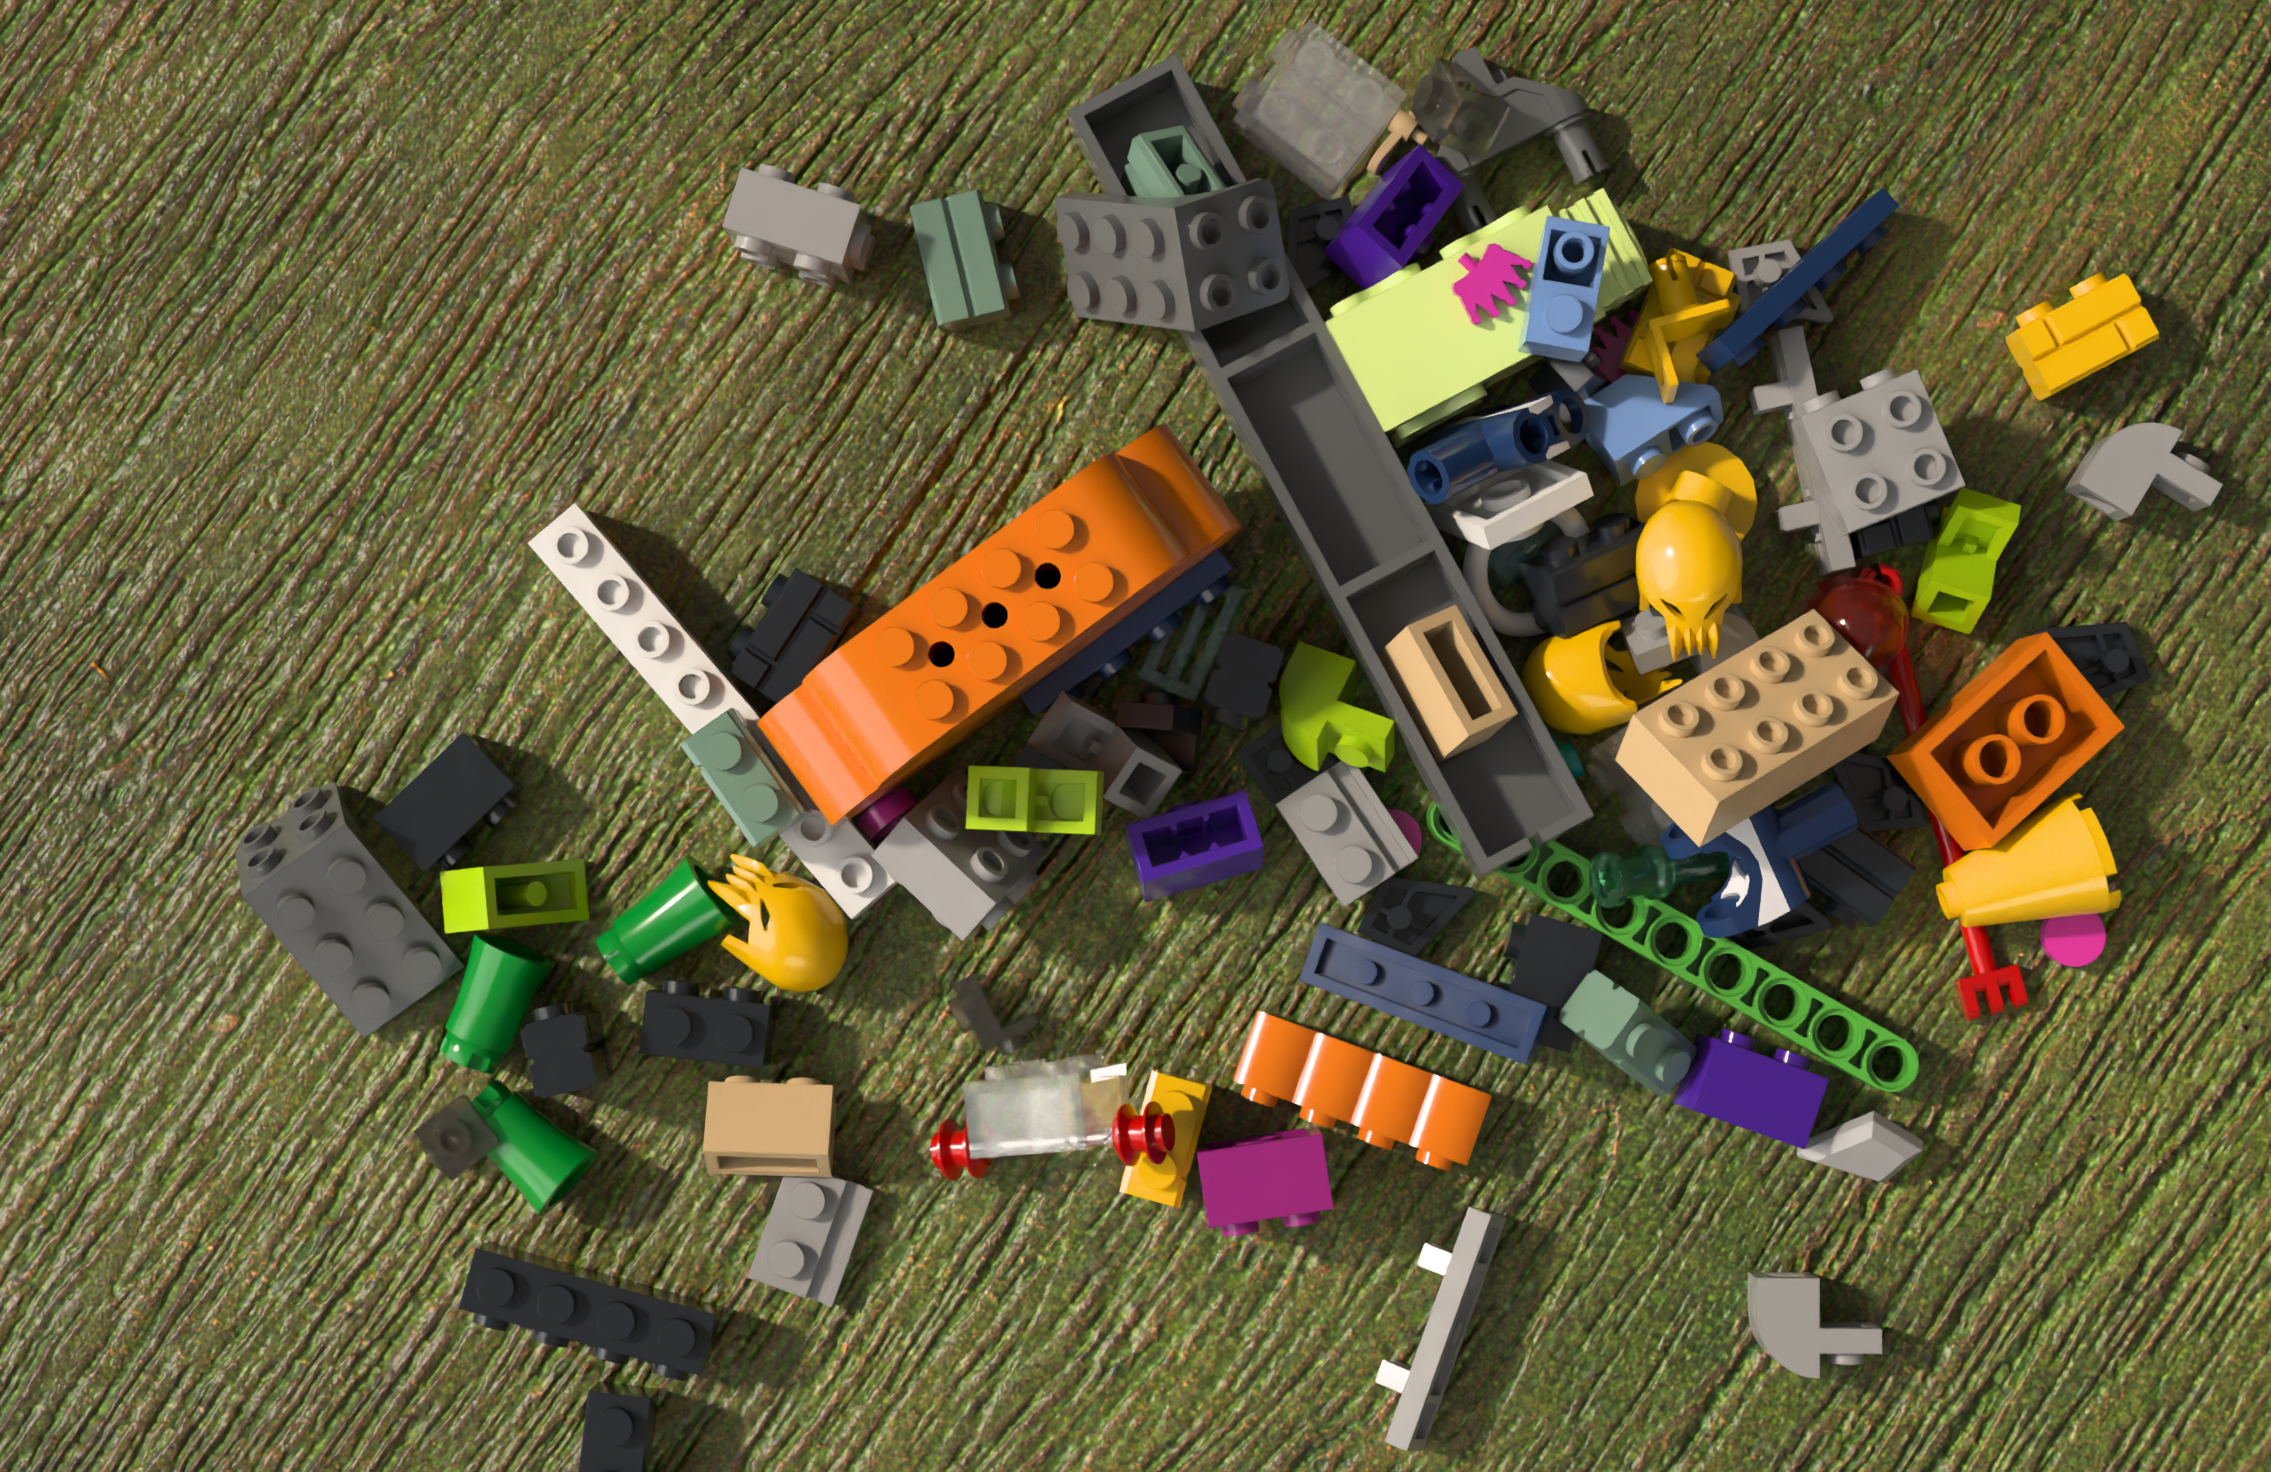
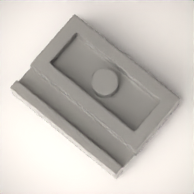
[1275,760,1419,907]
[747,1174,874,1307]

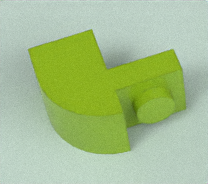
[1911,487,2021,635]
[1279,641,1395,772]

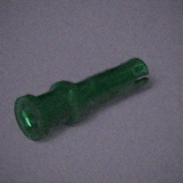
[1589,844,1730,908]

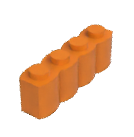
[1232,1009,1492,1172]

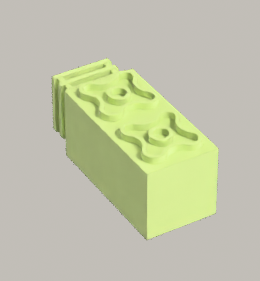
[1325,188,1653,448]

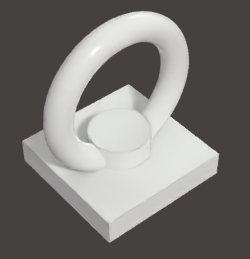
[1423,460,1594,637]

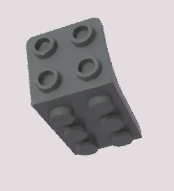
[1054,178,1290,332]
[235,782,465,1038]

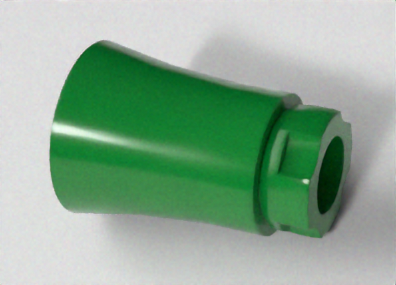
[596,855,739,986]
[440,931,556,1074]
[457,1080,599,1217]

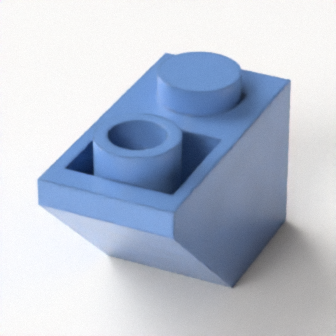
[1518,215,1610,362]
[1584,374,1724,487]

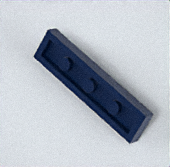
[1696,188,1899,373]
[1020,547,1238,716]
[1299,923,1552,1066]

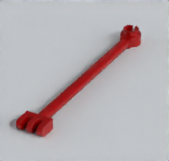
[1851,562,2028,1021]

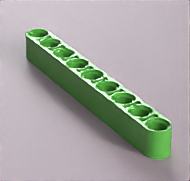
[1426,800,1919,1092]

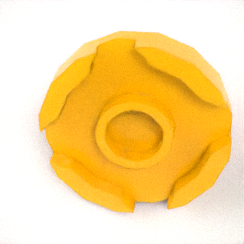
[1632,442,1758,543]

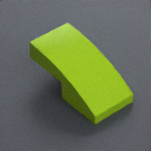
[966,765,1104,835]

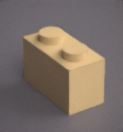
[1377,605,1518,763]
[703,1076,836,1177]

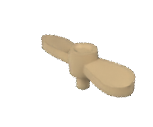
[1367,77,1442,176]

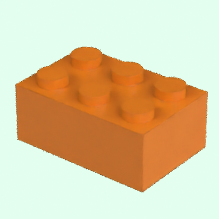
[1886,631,2125,851]

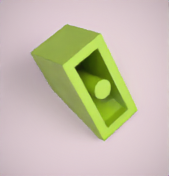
[440,859,589,933]

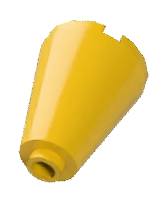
[1936,792,2121,927]

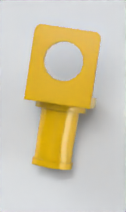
[1643,254,1732,404]

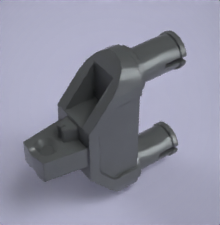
[1436,46,1611,236]

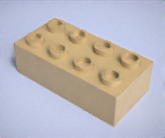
[1615,609,1899,848]

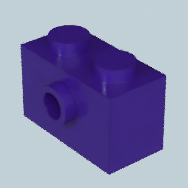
[1323,144,1464,290]
[1126,790,1264,903]
[1673,1028,1829,1150]

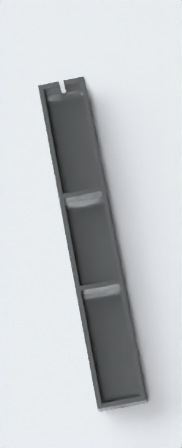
[1067,54,1594,881]

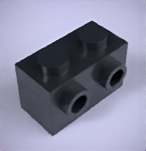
[639,979,777,1067]

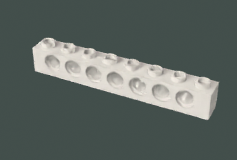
[528,503,897,919]

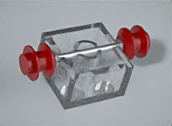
[931,1053,1175,1181]

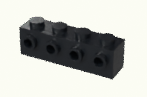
[459,1241,724,1381]

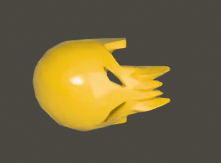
[1636,500,1743,662]
[1521,620,1683,735]
[707,854,849,993]

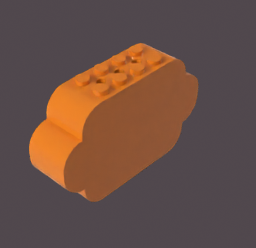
[757,423,1242,828]

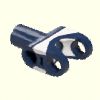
[1407,388,1589,504]
[1660,779,1858,938]

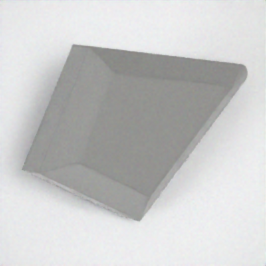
[1728,239,1833,324]
[1797,1111,1924,1183]

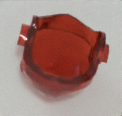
[1801,571,1909,675]

